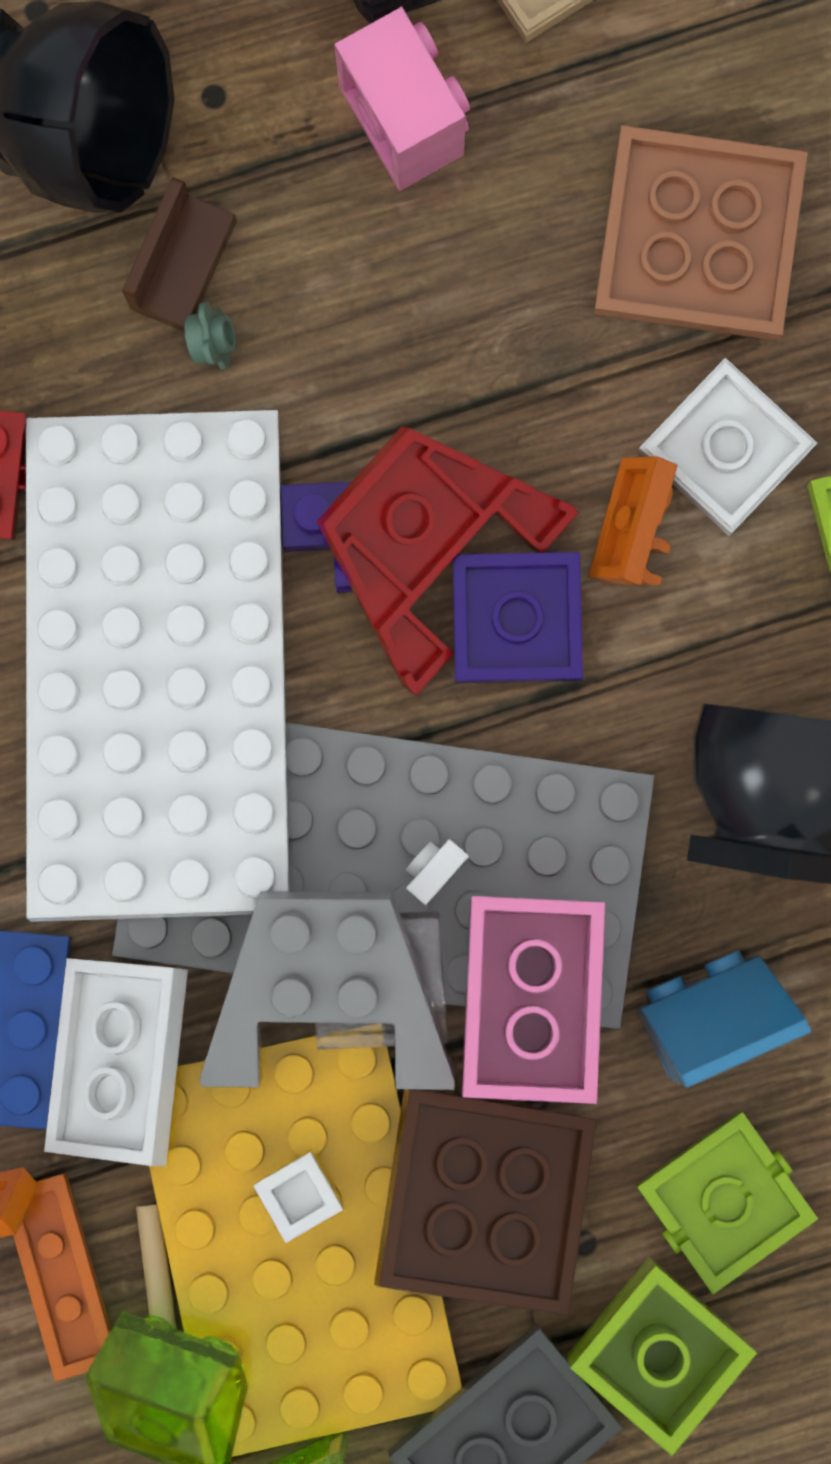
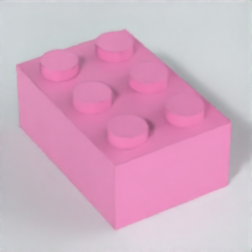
[462,896,605,1104]

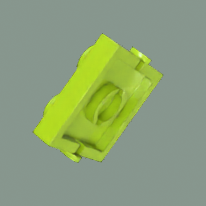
[636,1110,818,1295]

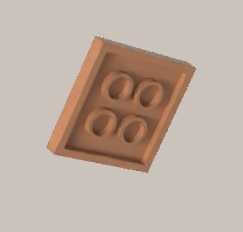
[594,125,808,341]

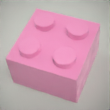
[334,7,470,192]

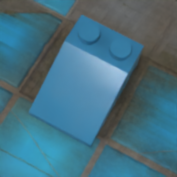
[637,950,812,1088]

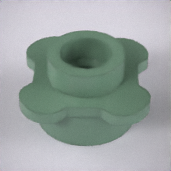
[185,302,236,370]

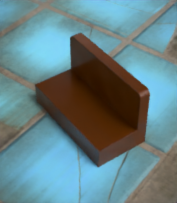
[122,177,237,332]

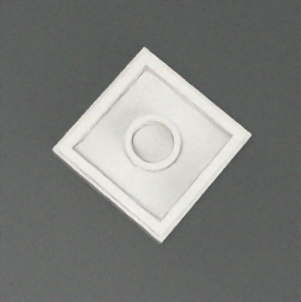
[638,358,817,536]

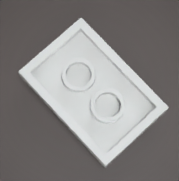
[44,958,188,1166]

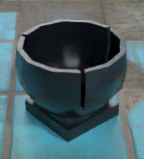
[0,1,174,213]
[687,704,831,884]

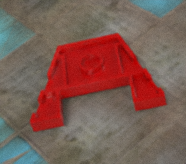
[316,426,579,696]

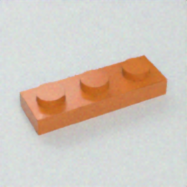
[13,1172,120,1382]

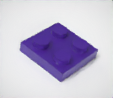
[453,552,583,684]

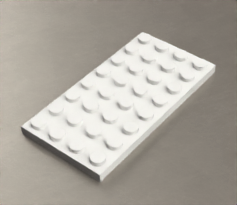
[26,410,290,922]

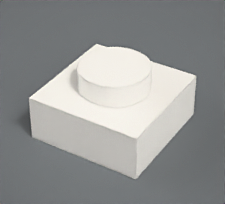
[405,839,469,906]
[253,1150,344,1243]

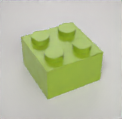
[566,1257,757,1456]

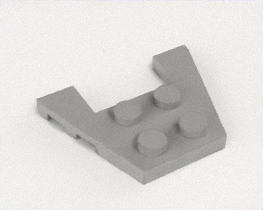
[200,891,456,1090]

